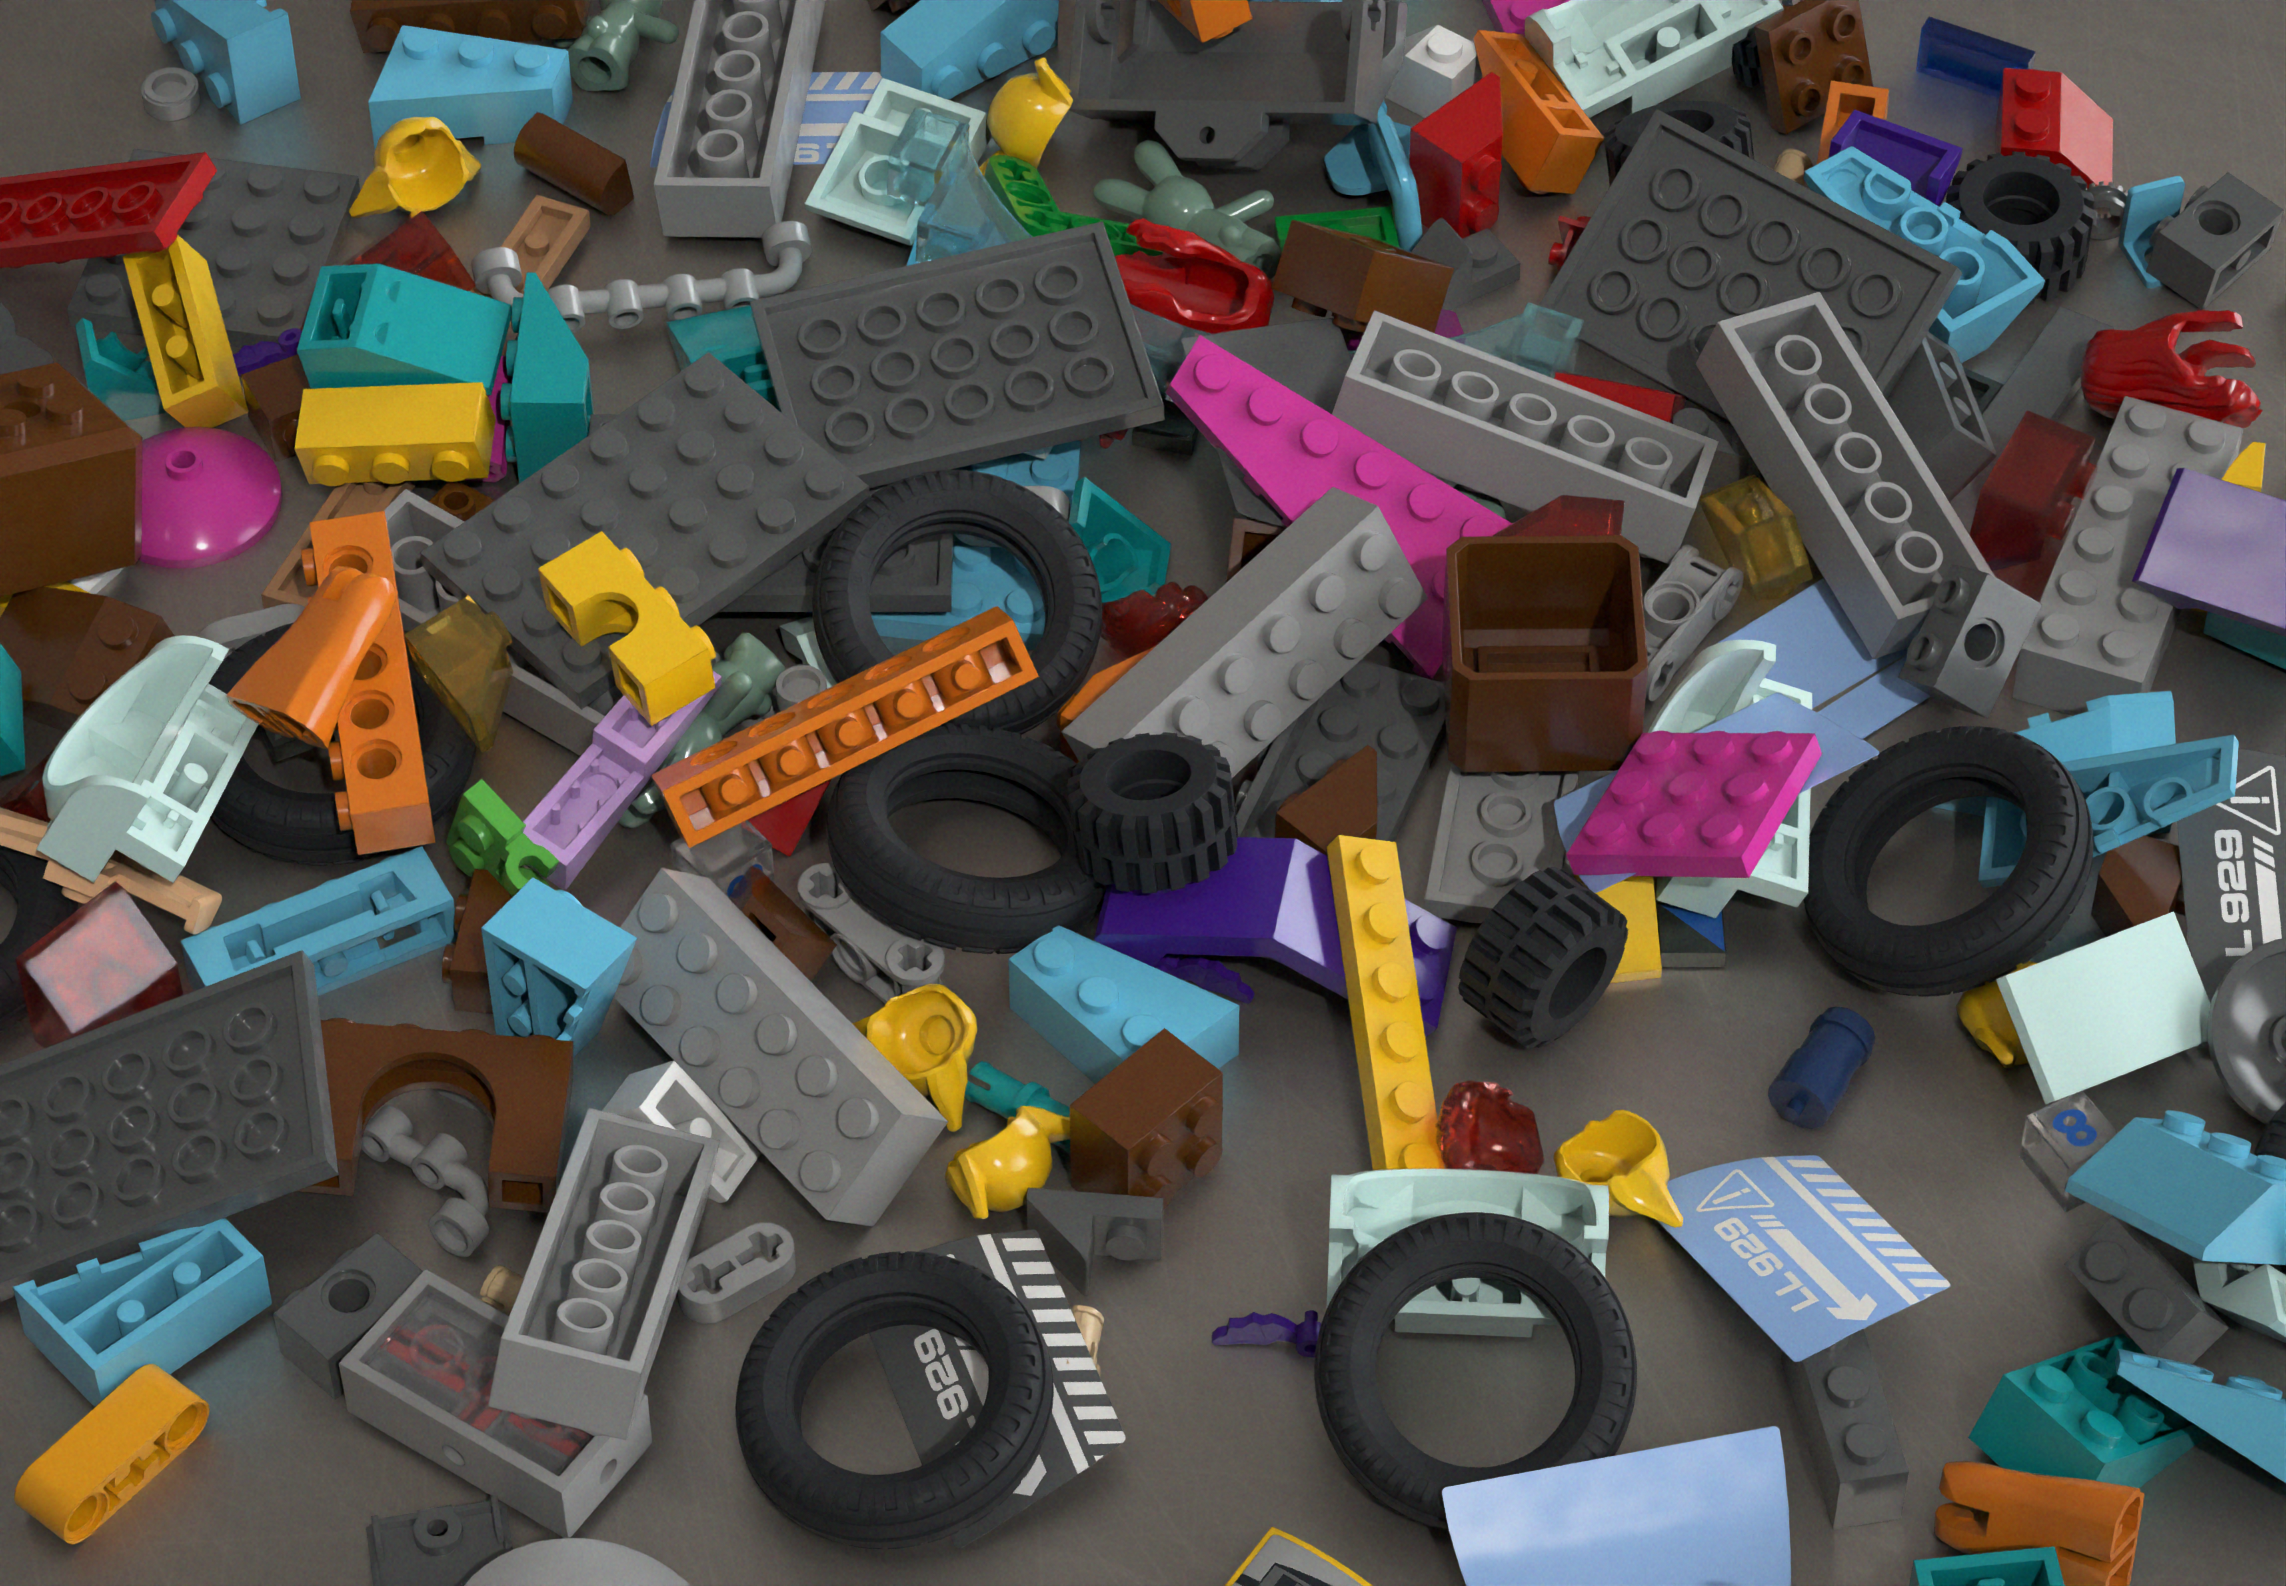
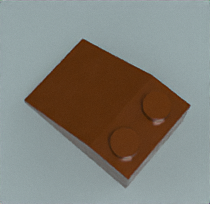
[0,586,175,733]

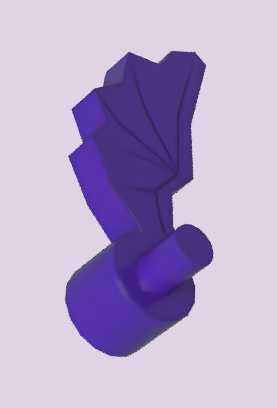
[233,328,302,376]
[1152,954,1255,1004]
[1212,1310,1321,1358]

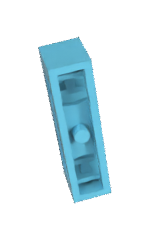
[180,846,458,996]

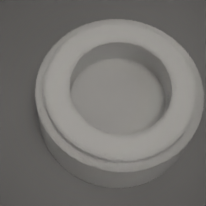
[141,67,201,121]

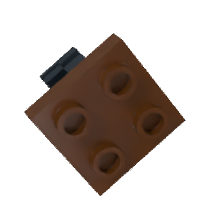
[1732,0,1873,134]

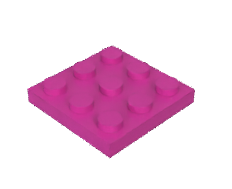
[1566,731,1822,878]

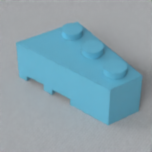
[151,0,301,125]
[880,0,1059,100]
[368,25,573,149]
[481,878,637,1058]
[1008,925,1240,1084]
[13,1218,272,1407]

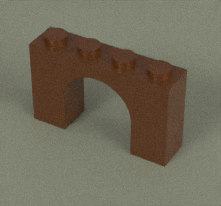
[350,0,590,53]
[296,1018,573,1213]

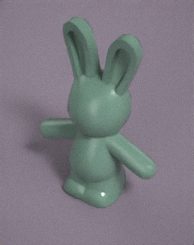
[552,0,679,91]
[1093,140,1281,280]
[618,632,786,829]

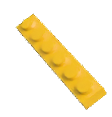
[1327,835,1445,1170]

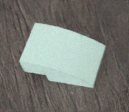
[805,78,992,246]
[1996,911,2211,1105]

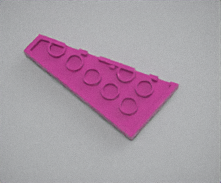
[1165,335,1519,680]

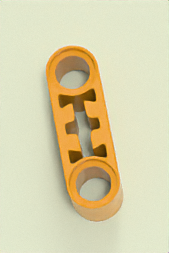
[14,1364,210,1545]

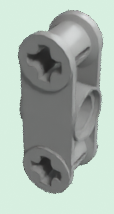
[1643,544,1744,701]
[797,862,945,1004]

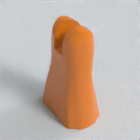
[226,566,396,749]
[1934,1461,2144,1586]

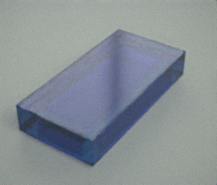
[1916,16,2036,98]

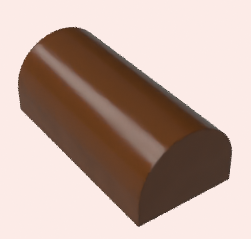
[514,112,634,215]

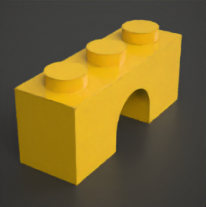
[538,531,716,726]

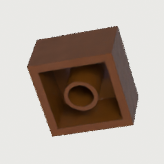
[1271,220,1454,333]
[1070,1028,1223,1210]

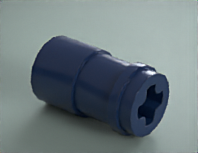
[1768,1006,1876,1129]

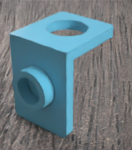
[2118,176,2185,289]

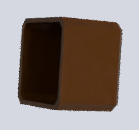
[0,362,143,597]
[1442,535,1648,772]

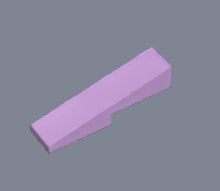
[523,671,722,891]

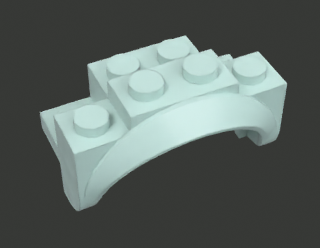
[1525,0,1784,118]
[36,635,258,883]
[1648,640,1812,918]
[1326,1168,1609,1337]

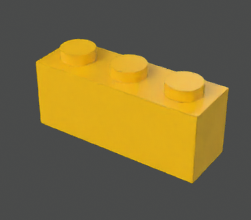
[122,234,248,428]
[294,382,496,486]

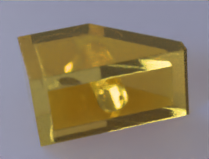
[1699,474,1813,601]
[404,595,513,753]

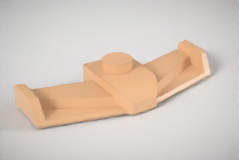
[0,807,222,935]

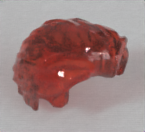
[1100,581,1208,659]
[1435,1080,1545,1174]

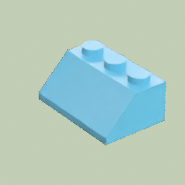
[2065,1110,2286,1265]

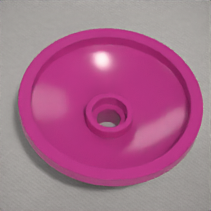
[139,427,282,569]

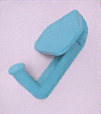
[1324,100,1424,252]

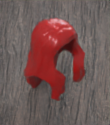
[1115,218,1274,353]
[2080,309,2263,428]

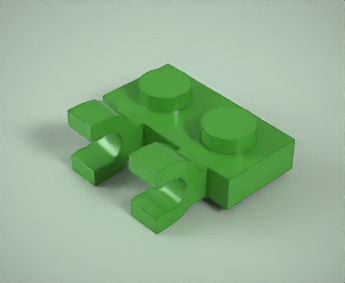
[446,779,559,897]

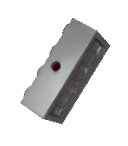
[339,1269,653,1538]

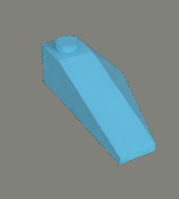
[1803,146,2045,363]
[1978,735,2239,888]
[2115,1349,2286,1483]

